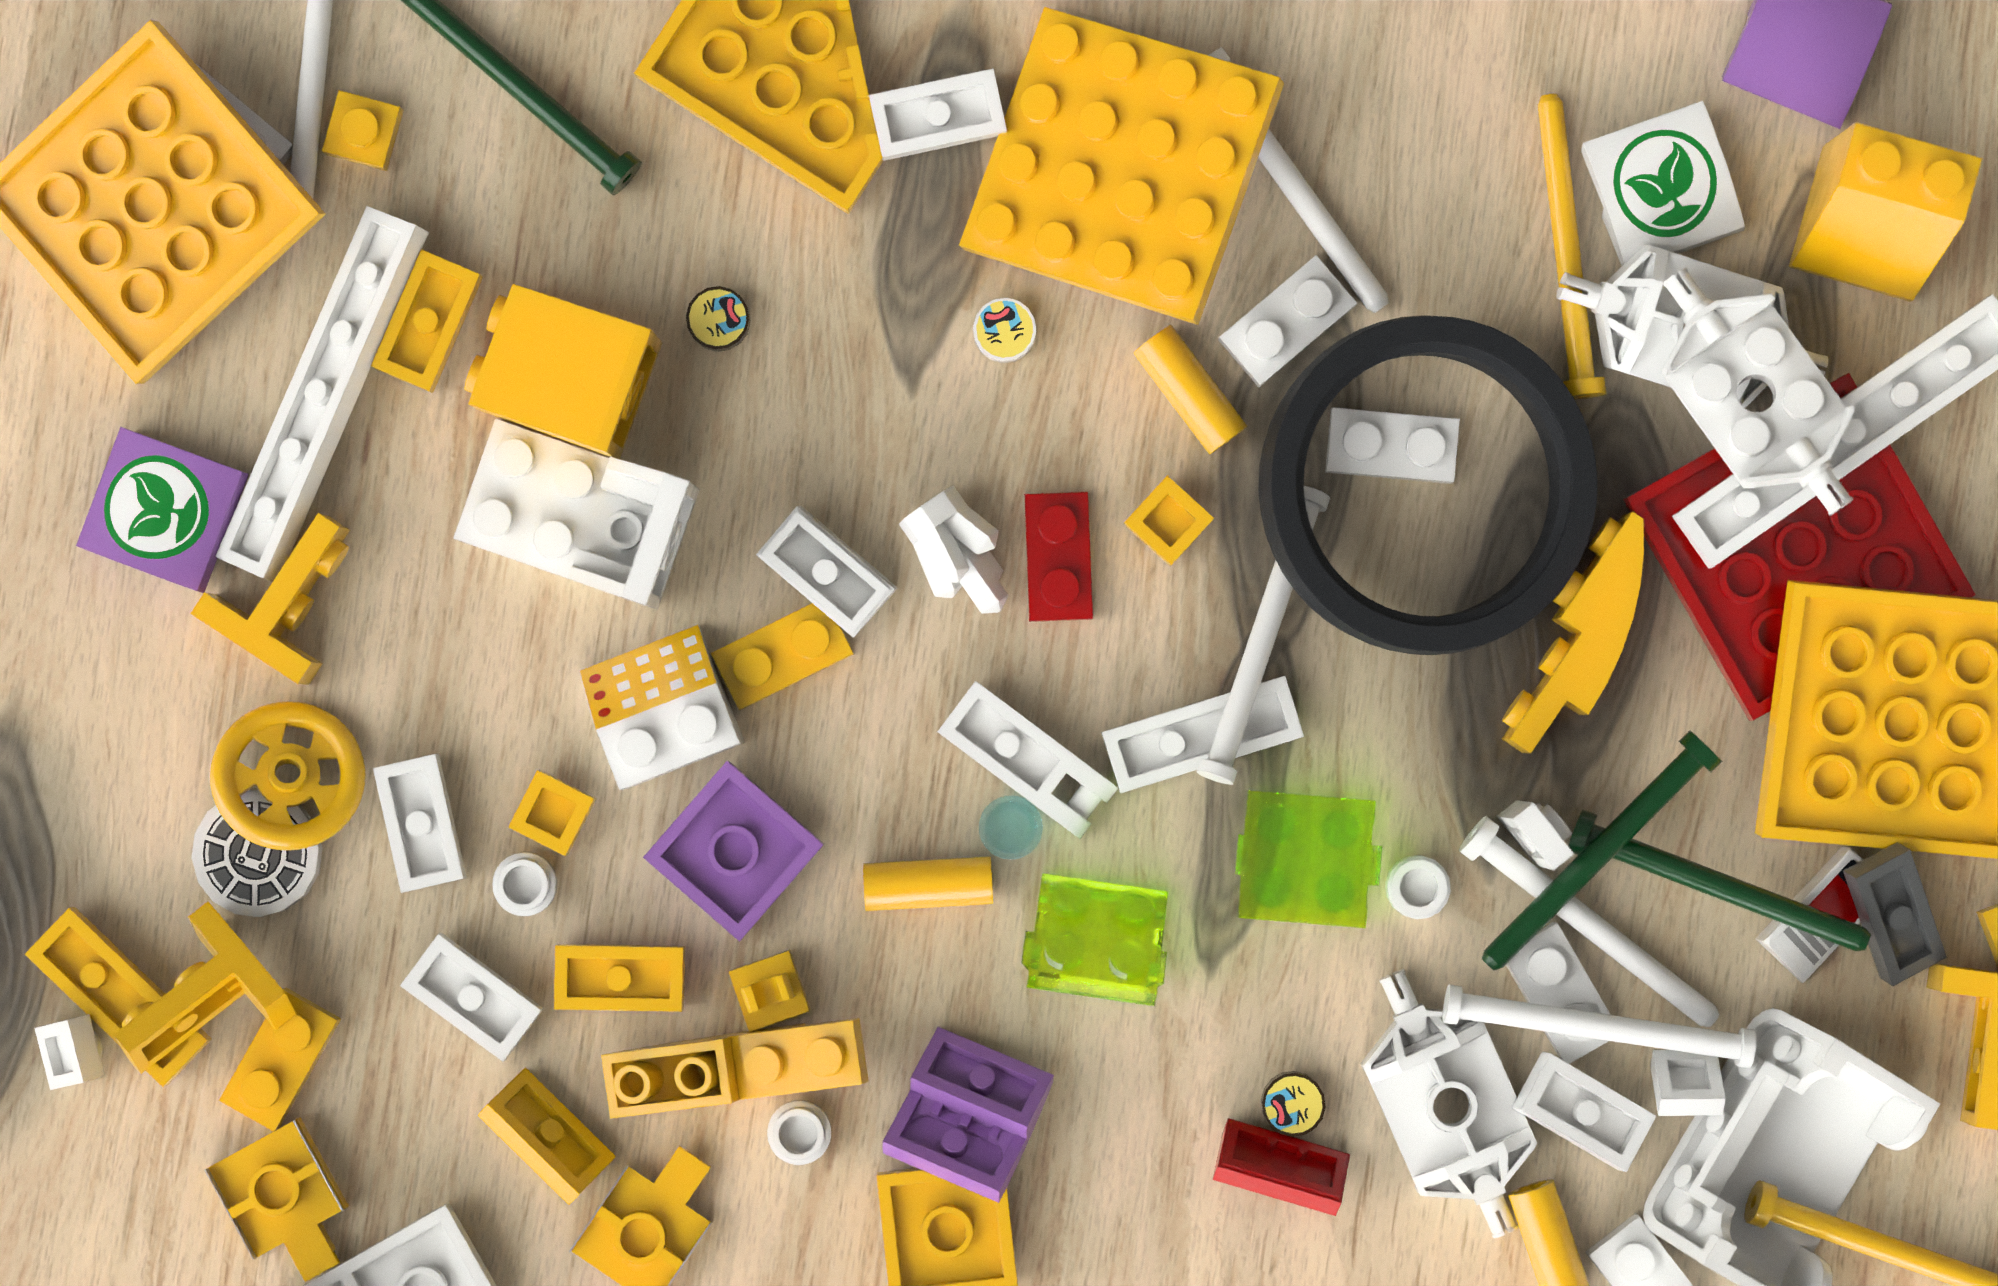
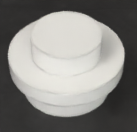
[492,852,557,916]
[767,1100,831,1165]

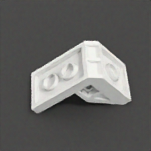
[453,419,700,610]

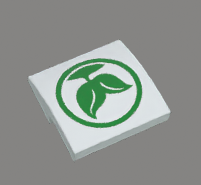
[1581,101,1745,266]

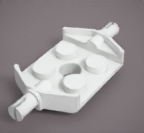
[1556,245,1828,408]
[1661,268,1856,516]
[1360,969,1537,1238]

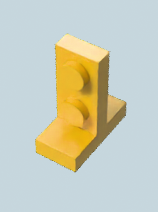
[190,513,350,685]
[113,901,296,1074]
[1926,963,1998,1130]

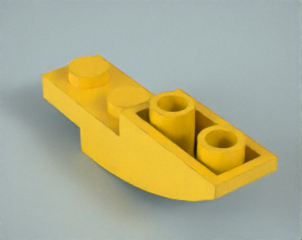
[1502,512,1644,753]
[601,1018,869,1119]

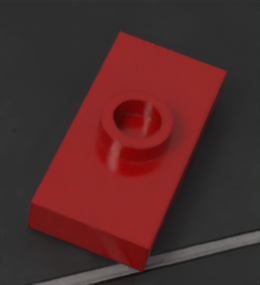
[1212,1118,1350,1216]

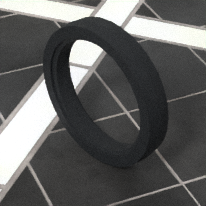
[1258,315,1597,655]

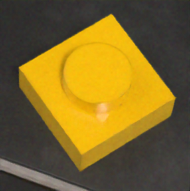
[322,90,404,171]
[1123,475,1214,566]
[508,770,597,856]

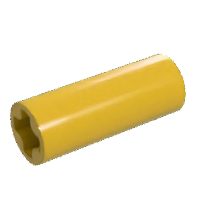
[1133,325,1247,455]
[863,856,993,911]
[1508,1179,1590,1286]

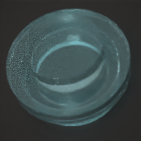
[979,796,1043,859]

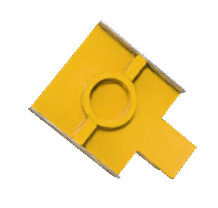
[204,1117,349,1282]
[569,1145,712,1286]

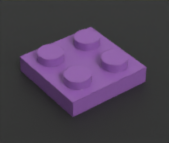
[643,760,824,941]

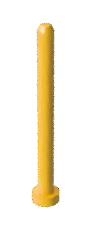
[1538,94,1607,400]
[1744,1180,1998,1286]

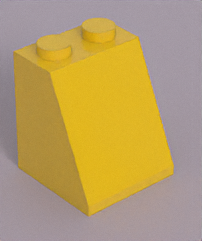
[1789,122,1982,302]
[464,284,663,459]

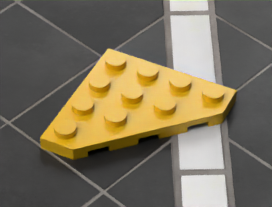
[634,0,883,214]

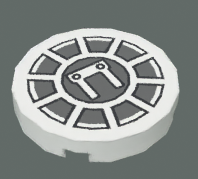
[192,790,323,917]

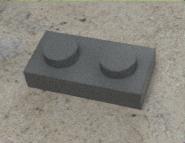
[1843,842,1947,986]

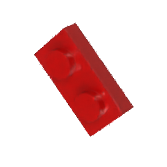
[1024,492,1093,622]

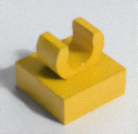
[728,950,811,1032]

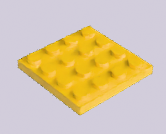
[959,7,1284,325]
[0,20,326,384]
[1755,580,1998,859]

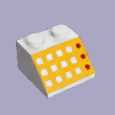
[580,625,745,790]

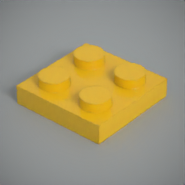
[876,1168,1018,1286]

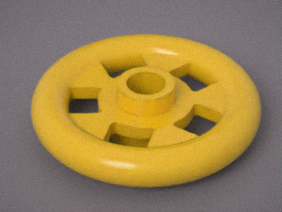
[210,701,366,850]

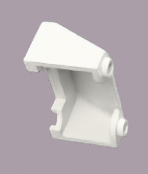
[1643,1008,1940,1286]

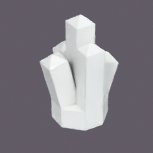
[899,485,1008,614]

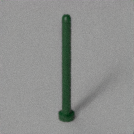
[401,0,642,196]
[1482,730,1723,971]
[1568,809,1871,951]

